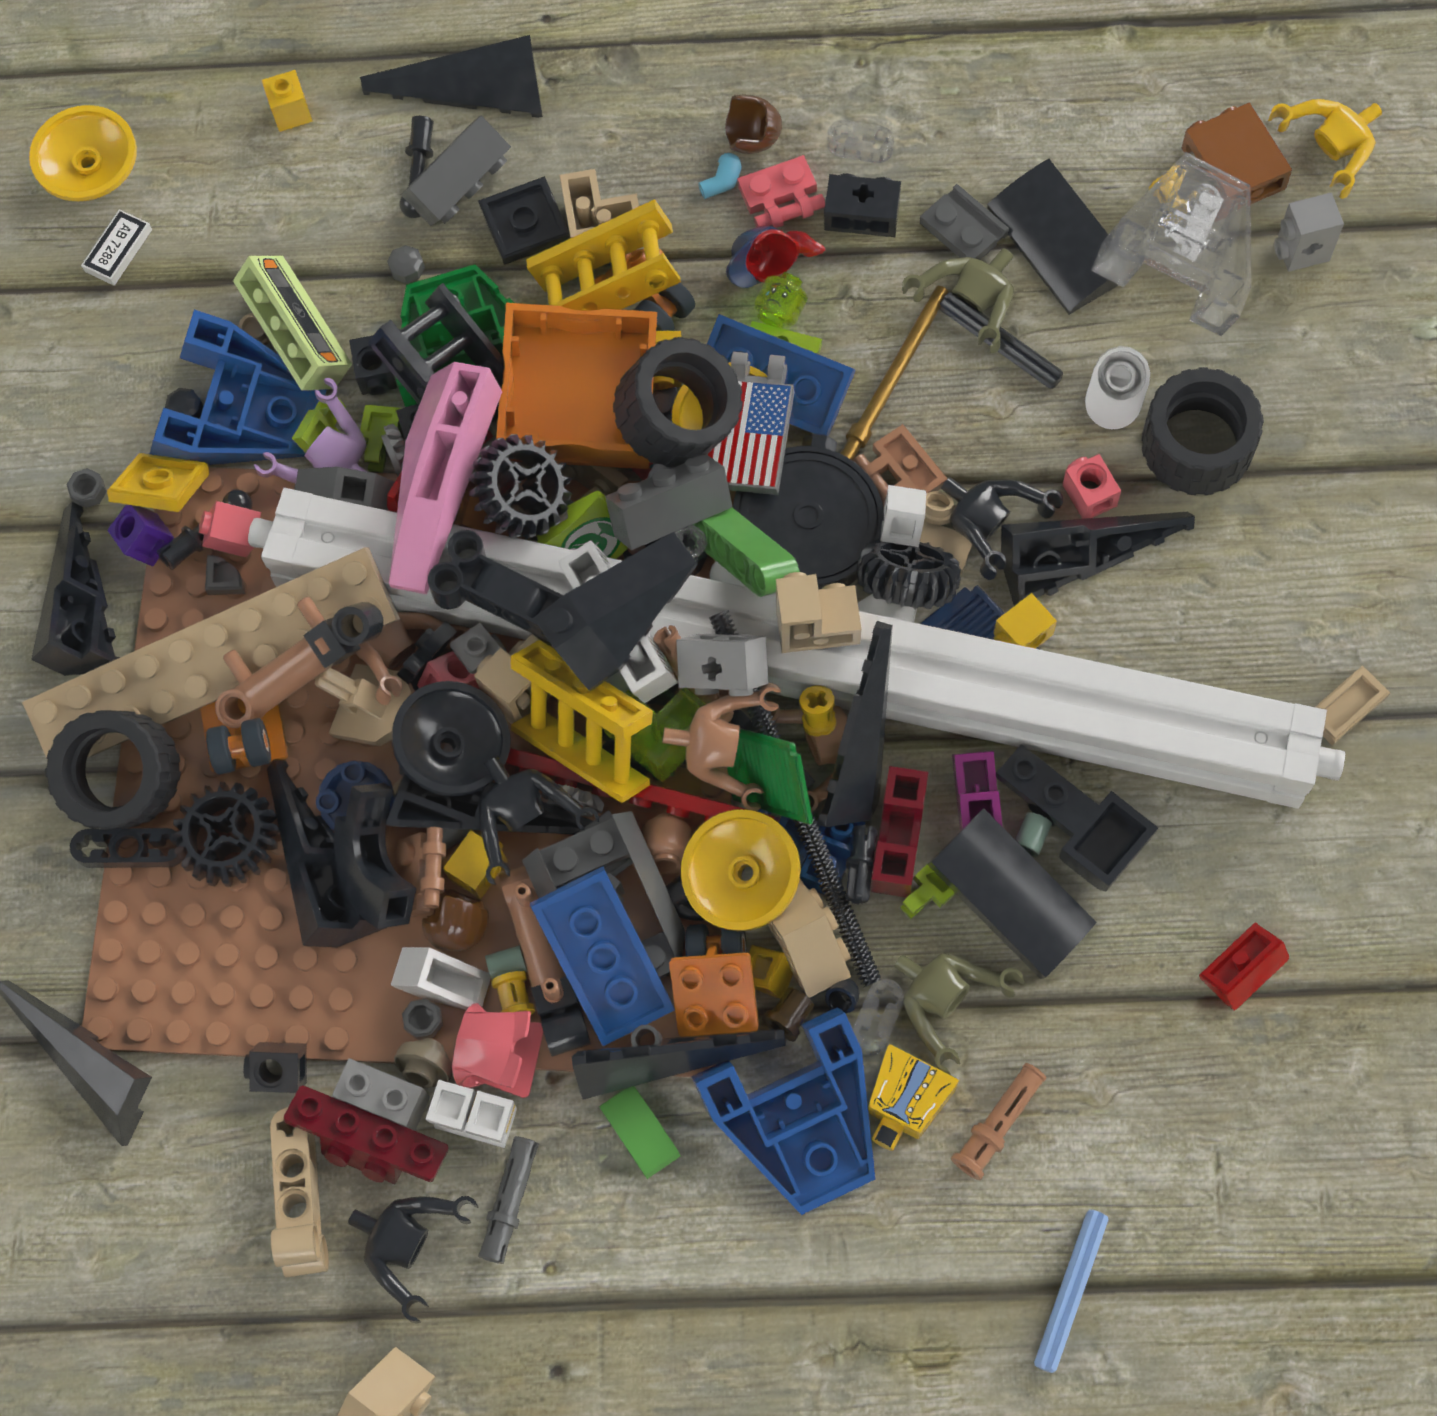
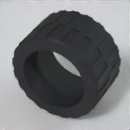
[613,337,743,467]
[1141,367,1264,496]
[45,710,181,830]

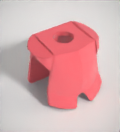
[452,1003,544,1098]

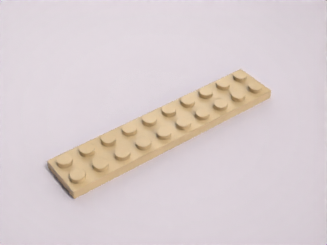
[22,547,400,760]

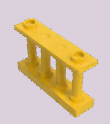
[526,199,681,311]
[510,640,653,803]

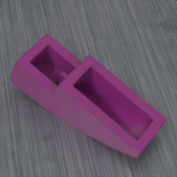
[952,751,1002,831]

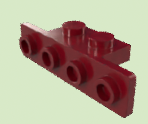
[284,1085,449,1184]

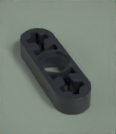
[70,828,183,868]

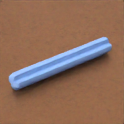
[1034,1209,1108,1373]

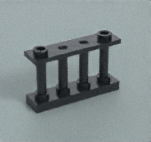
[367,283,504,441]

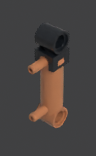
[215,597,384,728]
[498,865,591,1057]

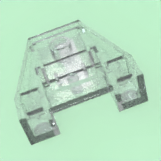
[1091,152,1251,336]

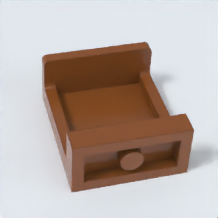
[1181,102,1292,217]

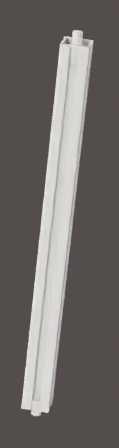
[248,487,1345,809]

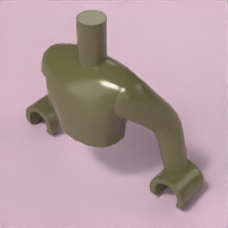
[902,248,1014,353]
[894,953,1025,1075]

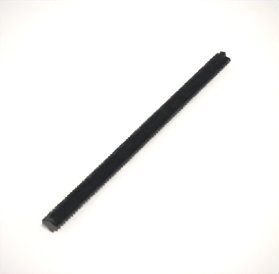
[709,610,881,988]

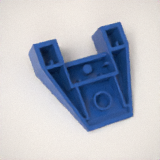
[149,309,327,465]
[691,1007,876,1215]

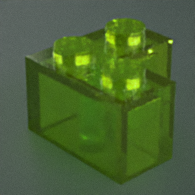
[604,688,706,783]

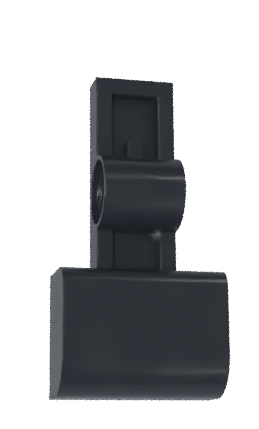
[996,744,1158,892]

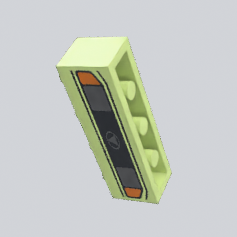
[233,256,352,391]

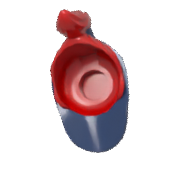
[726,226,826,288]

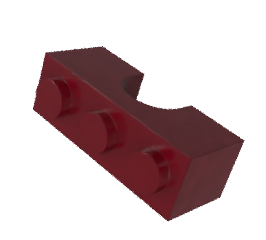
[871,766,929,898]

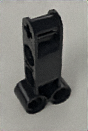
[428,530,563,642]

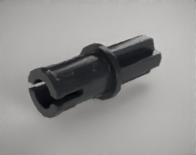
[845,825,877,905]

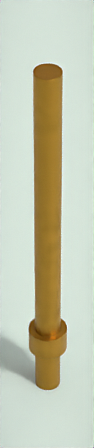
[840,285,949,461]

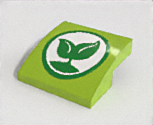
[537,490,628,559]

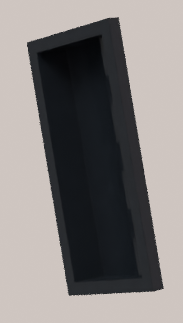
[987,158,1132,315]
[927,808,1097,979]

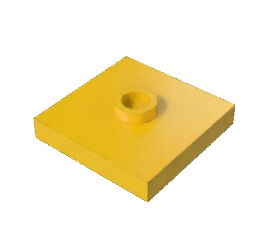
[107,453,209,512]

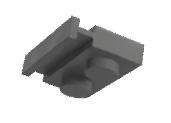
[920,184,1009,260]

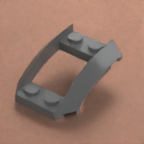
[522,811,686,979]

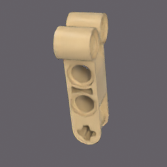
[270,1107,329,1278]

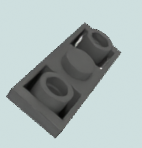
[295,467,395,511]

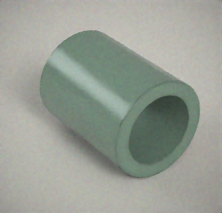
[1015,812,1052,857]
[485,945,527,979]

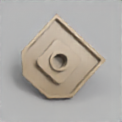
[315,664,414,746]

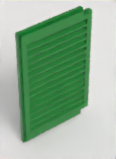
[727,728,813,825]

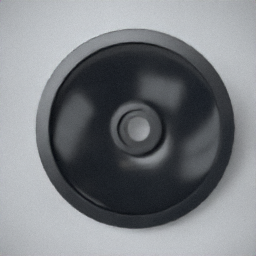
[391,681,511,796]

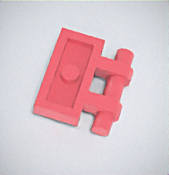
[737,155,825,228]

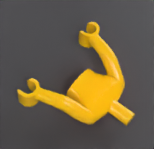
[1268,99,1382,199]

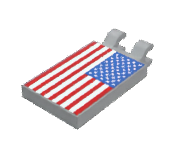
[707,352,794,495]

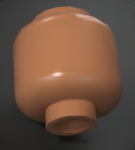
[641,813,692,875]

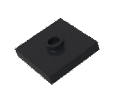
[478,176,570,265]

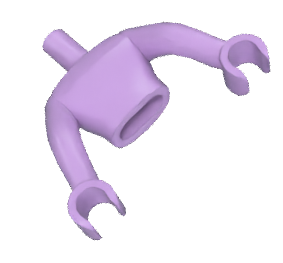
[254,378,367,484]

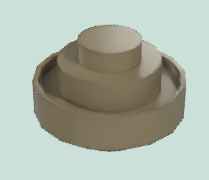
[394,1038,453,1088]

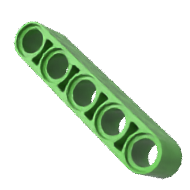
[685,508,800,597]

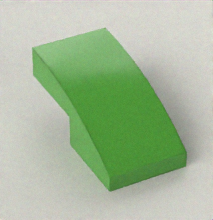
[599,1086,681,1179]

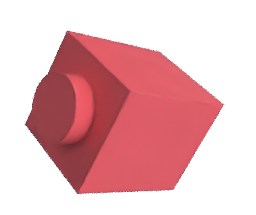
[199,501,261,557]

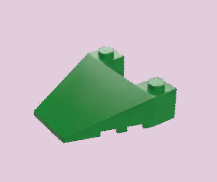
[395,264,514,407]

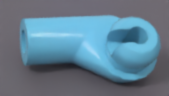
[698,152,742,199]

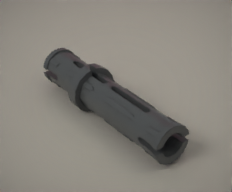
[478,1136,539,1264]

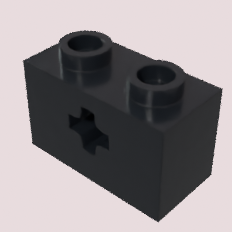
[824,173,901,238]

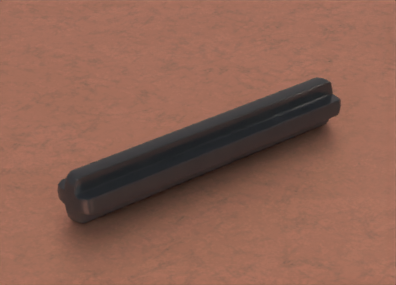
[940,292,1063,389]

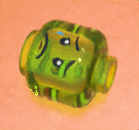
[754,272,808,329]

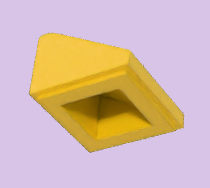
[749,945,793,998]

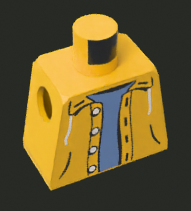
[868,1044,959,1151]

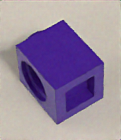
[107,505,174,566]

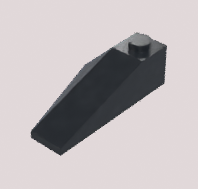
[534,532,698,692]

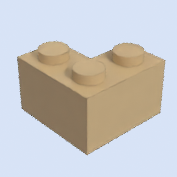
[560,169,639,238]
[776,572,862,653]
[474,634,551,724]
[767,879,851,998]
[337,1347,435,1416]

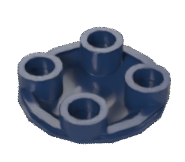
[316,760,395,830]

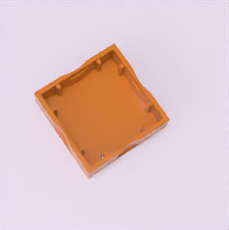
[496,303,657,469]

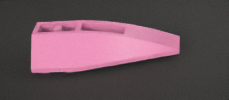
[389,362,502,595]

